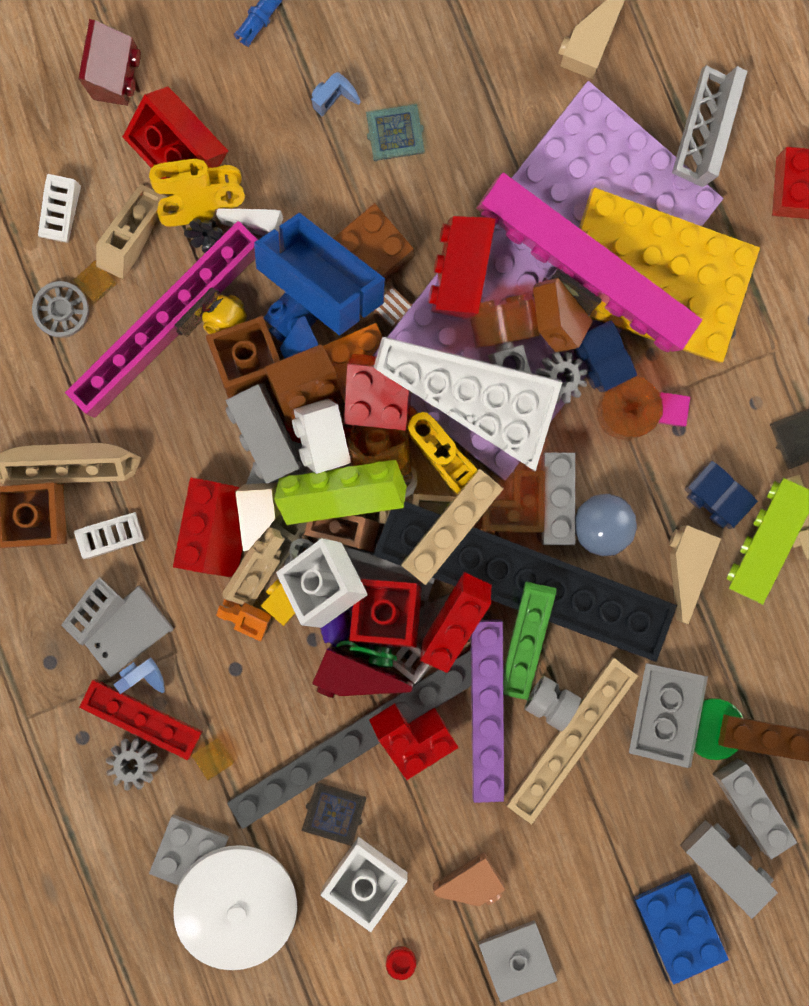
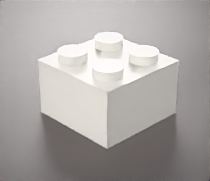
[276,538,368,628]
[321,837,407,932]

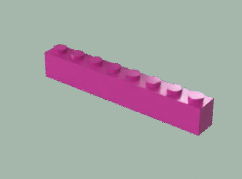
[476,172,703,353]
[65,221,258,418]

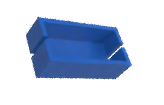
[254,213,385,336]

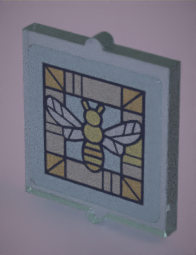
[366,104,425,161]

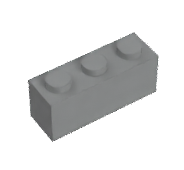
[225,383,303,484]
[541,453,575,545]
[712,758,797,860]
[680,820,778,919]

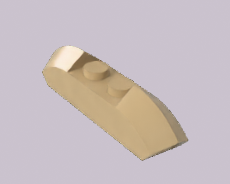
[0,443,141,485]

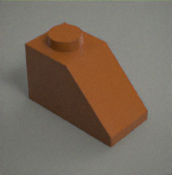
[533,278,593,352]

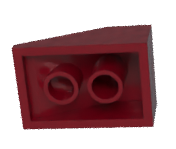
[312,645,413,698]

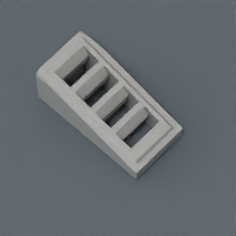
[61,577,126,646]

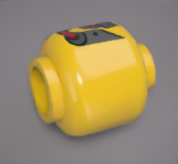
[202,295,247,334]

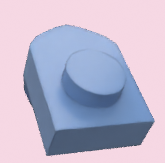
[311,72,361,117]
[113,657,165,694]

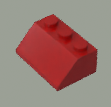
[122,86,229,179]
[428,216,496,319]
[173,477,243,578]

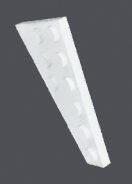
[374,336,562,471]

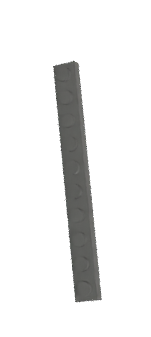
[227,649,471,829]

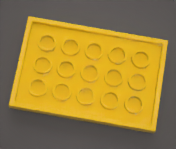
[562,188,760,363]

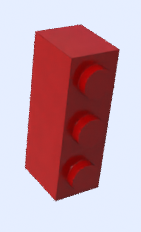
[420,572,492,673]

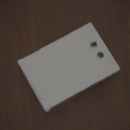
[81,585,174,677]

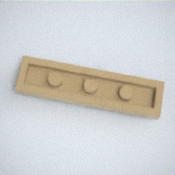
[401,469,504,585]

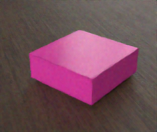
[655,392,690,427]

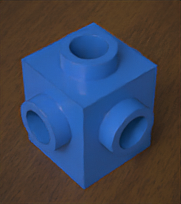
[264,292,318,343]

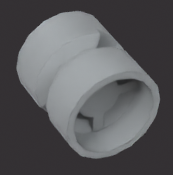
[524,676,581,732]

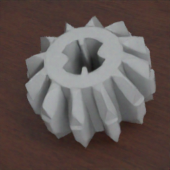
[536,352,588,403]
[106,738,159,791]

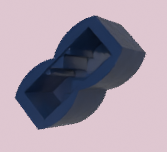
[574,320,637,392]
[684,461,758,529]

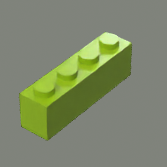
[274,460,407,525]
[726,478,809,605]

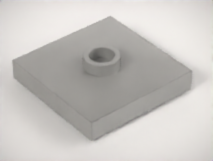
[478,920,558,1003]

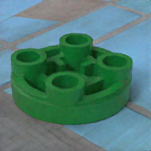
[694,698,743,760]

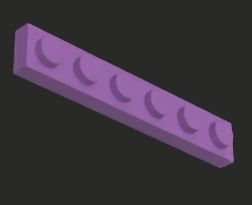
[471,619,504,803]

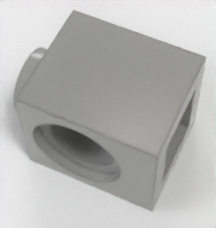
[488,342,531,373]

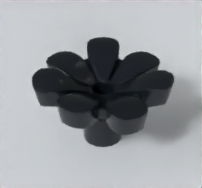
[184,218,223,253]

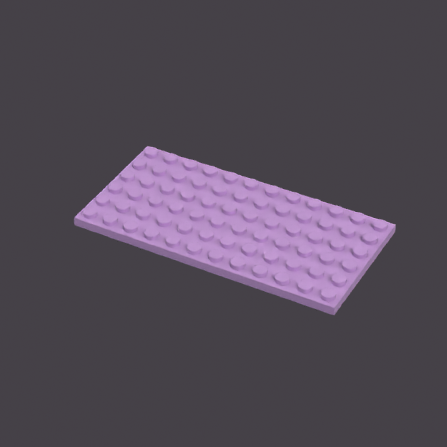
[372,81,724,481]

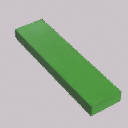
[503,582,556,700]

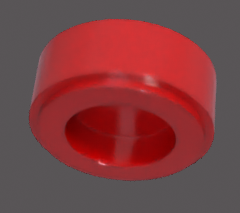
[386,946,416,980]

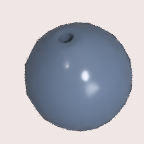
[575,494,637,557]

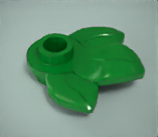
[336,641,397,668]

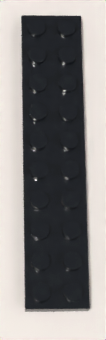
[373,501,677,662]

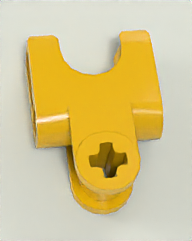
[149,159,245,227]
[408,412,477,495]

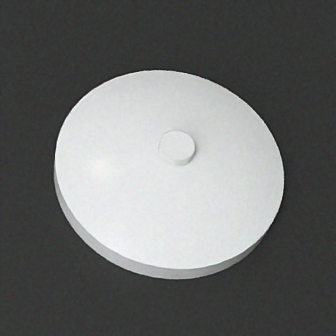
[173,845,297,970]

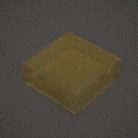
[74,260,117,304]

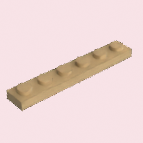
[506,657,638,825]

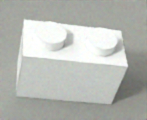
[292,399,351,474]

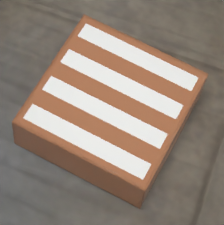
[374,286,411,330]

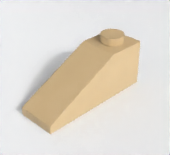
[558,0,625,79]
[96,184,167,279]
[669,525,721,624]

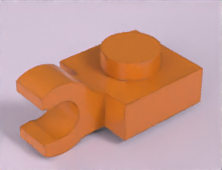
[216,599,272,642]

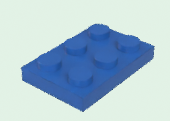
[634,872,729,985]

